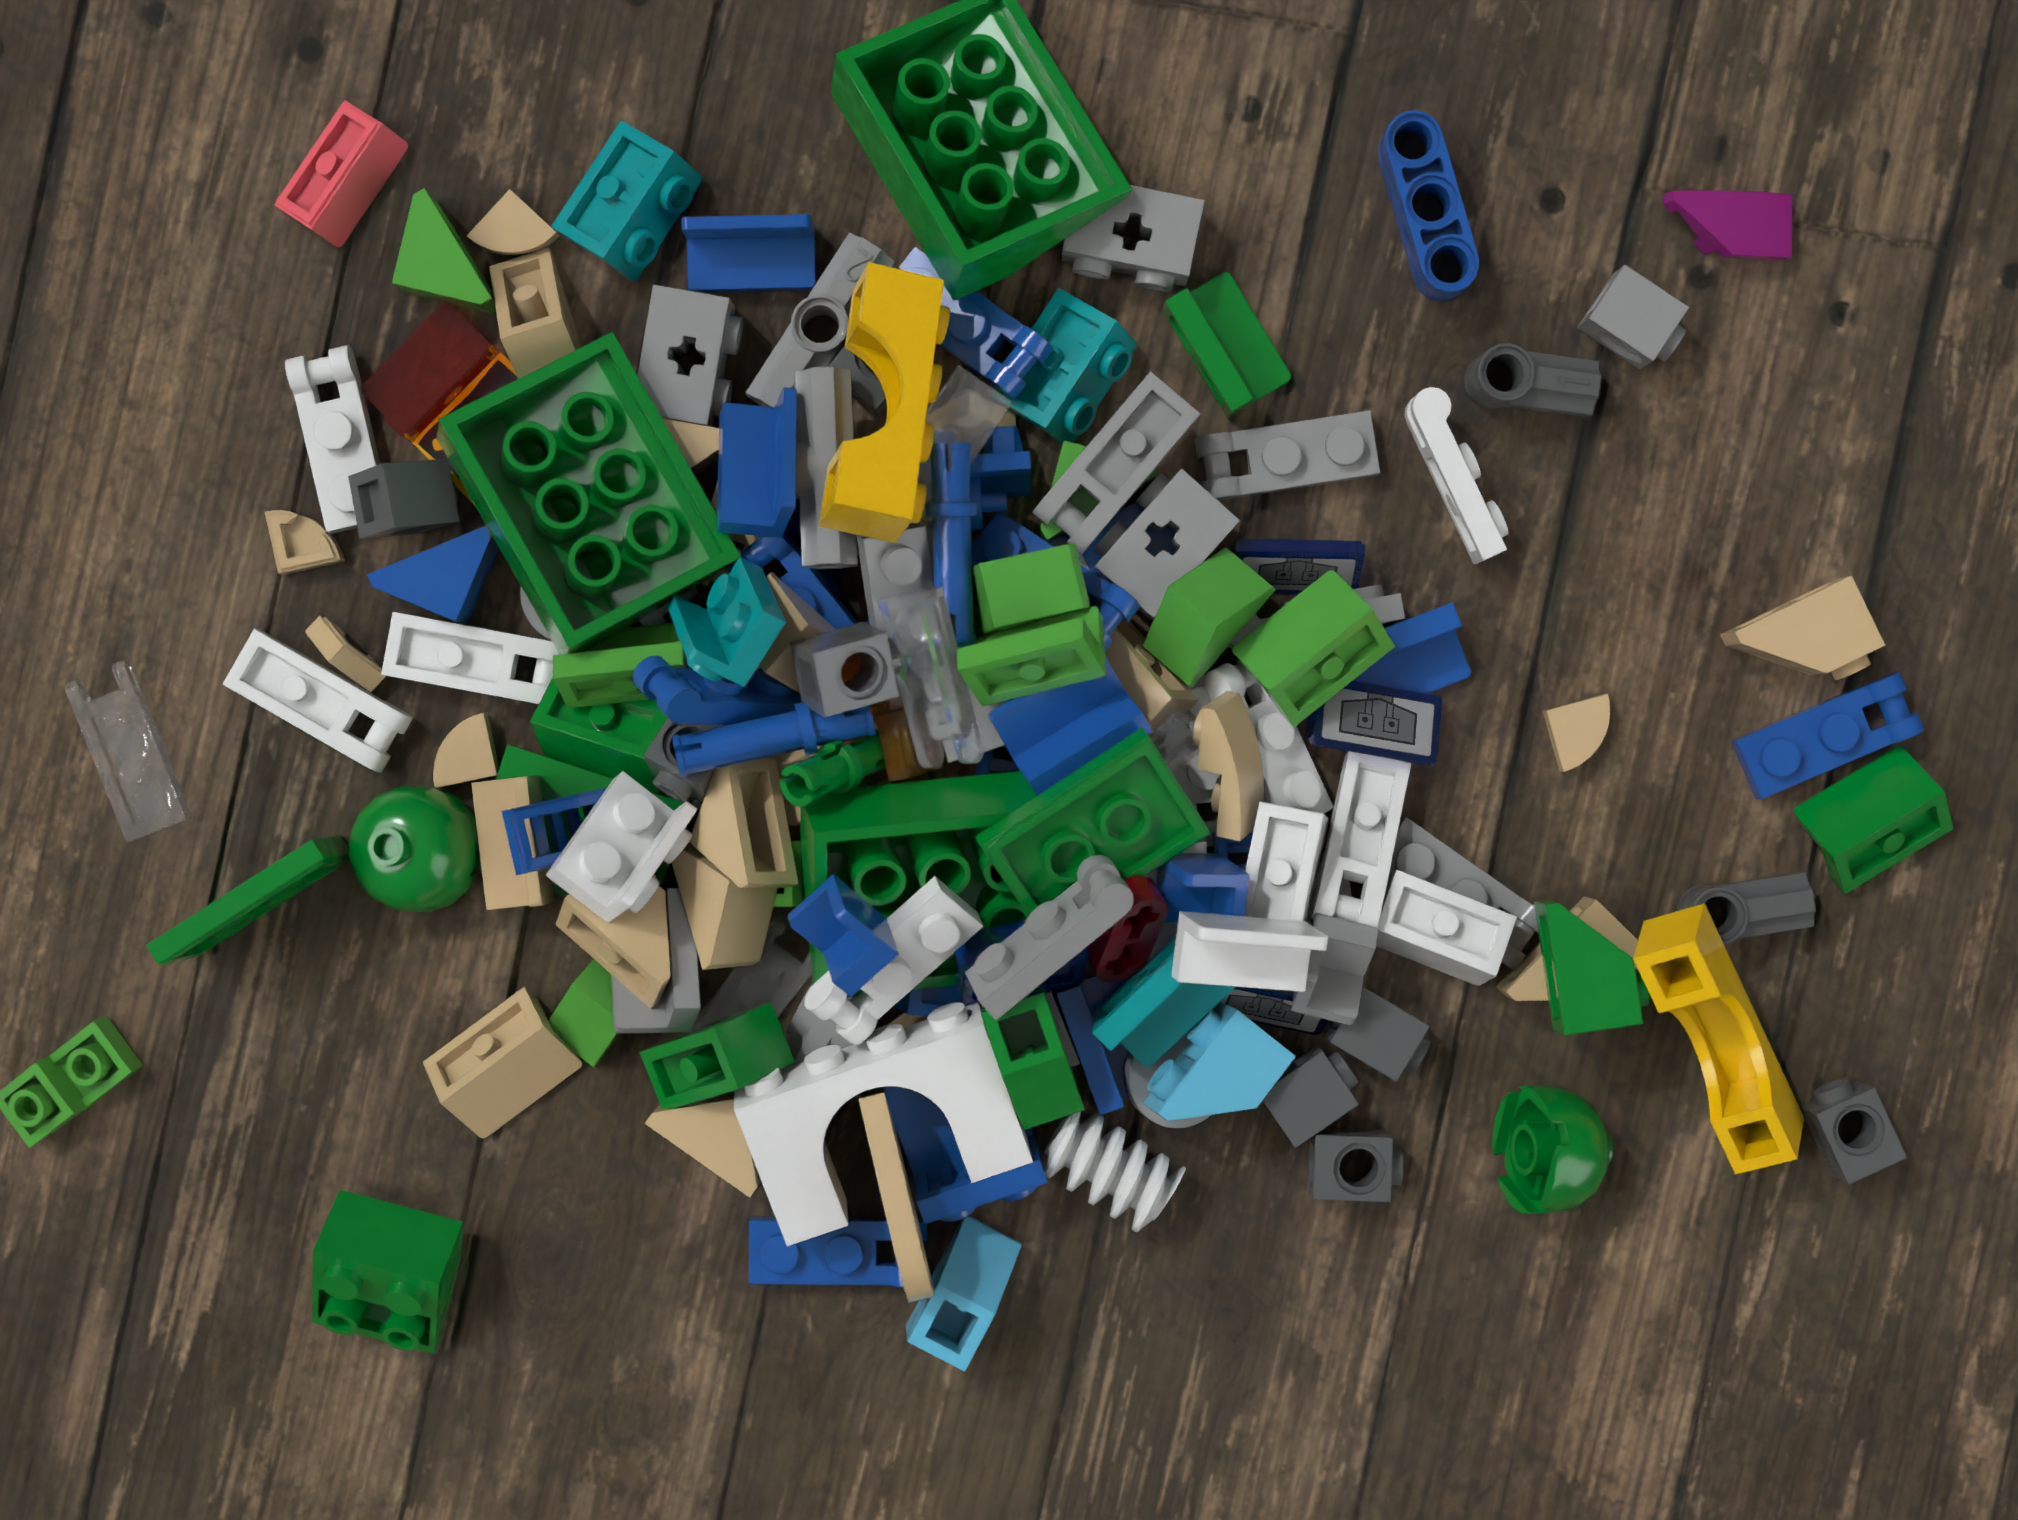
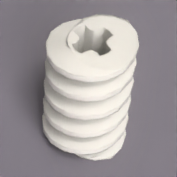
[1044,1111,1186,1232]

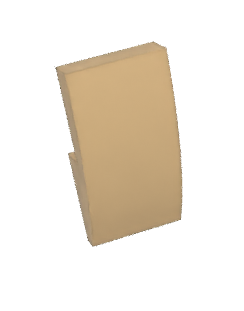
[1193,690,1265,841]

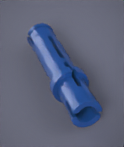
[925,443,977,642]
[672,702,876,778]

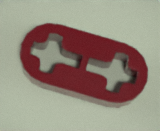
[1083,875,1169,982]

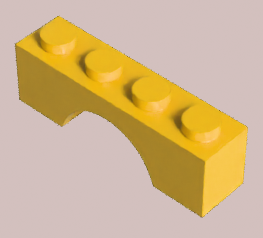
[819,262,950,543]
[1633,903,1804,1175]

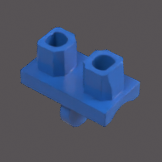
[917,426,1032,532]

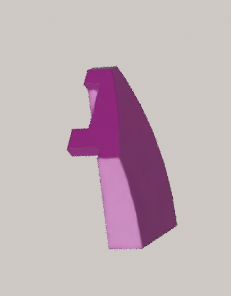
[1663,190,1792,262]

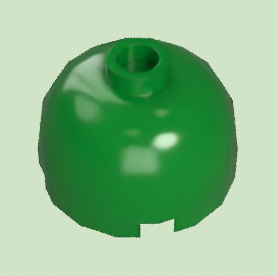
[348,785,480,912]
[1492,1085,1613,1214]

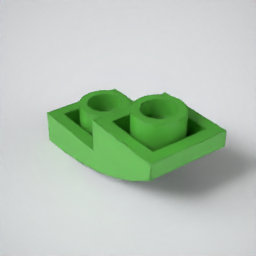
[0,1015,143,1148]

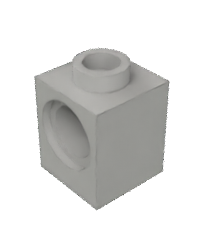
[1577,265,1689,369]

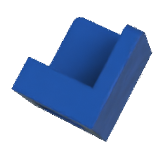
[1156,853,1250,923]
[788,874,899,997]

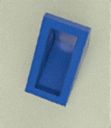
[367,526,500,624]

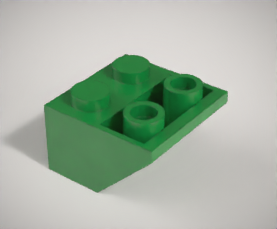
[312,1189,463,1354]

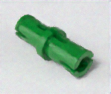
[780,729,895,807]

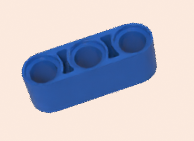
[1377,110,1479,302]

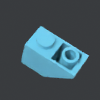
[1143,1002,1296,1121]
[906,1215,1022,1372]

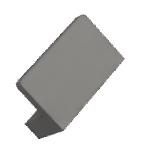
[611,888,700,1033]

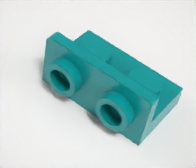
[551,121,702,282]
[988,288,1137,445]
[667,557,786,687]

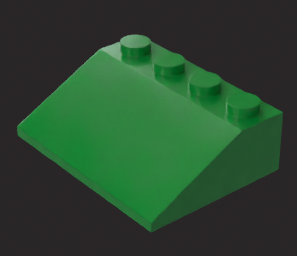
[830,0,1132,301]
[437,332,741,655]
[800,771,1070,997]

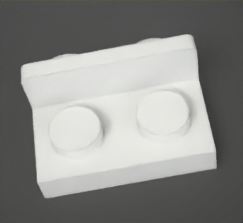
[546,771,697,923]

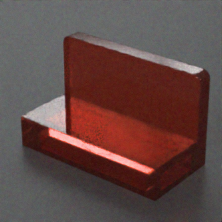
[361,302,503,443]

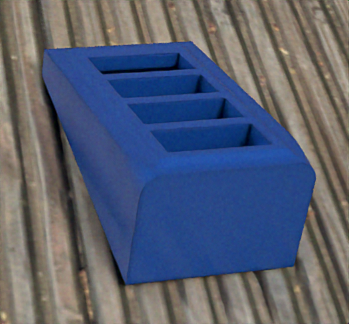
[502,788,606,875]

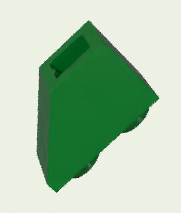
[981,986,1085,1130]

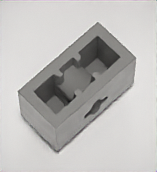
[1062,185,1205,292]
[638,285,743,428]
[1093,468,1240,620]

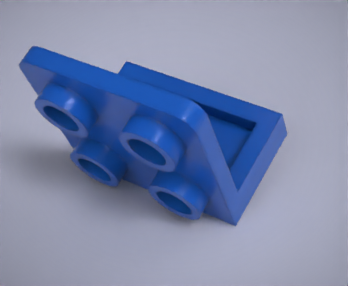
[883,1086,1048,1224]

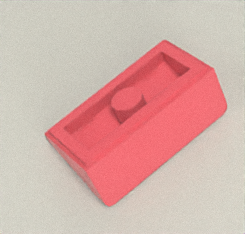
[274,100,408,247]

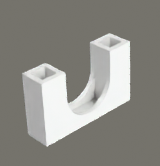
[734,1002,1033,1246]

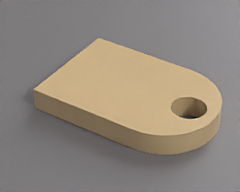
[859,1093,935,1303]

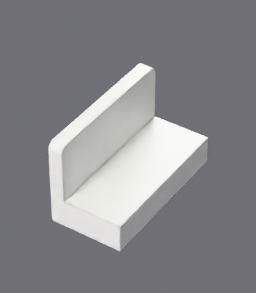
[1245,801,1329,923]
[1376,870,1517,986]
[1171,911,1328,992]

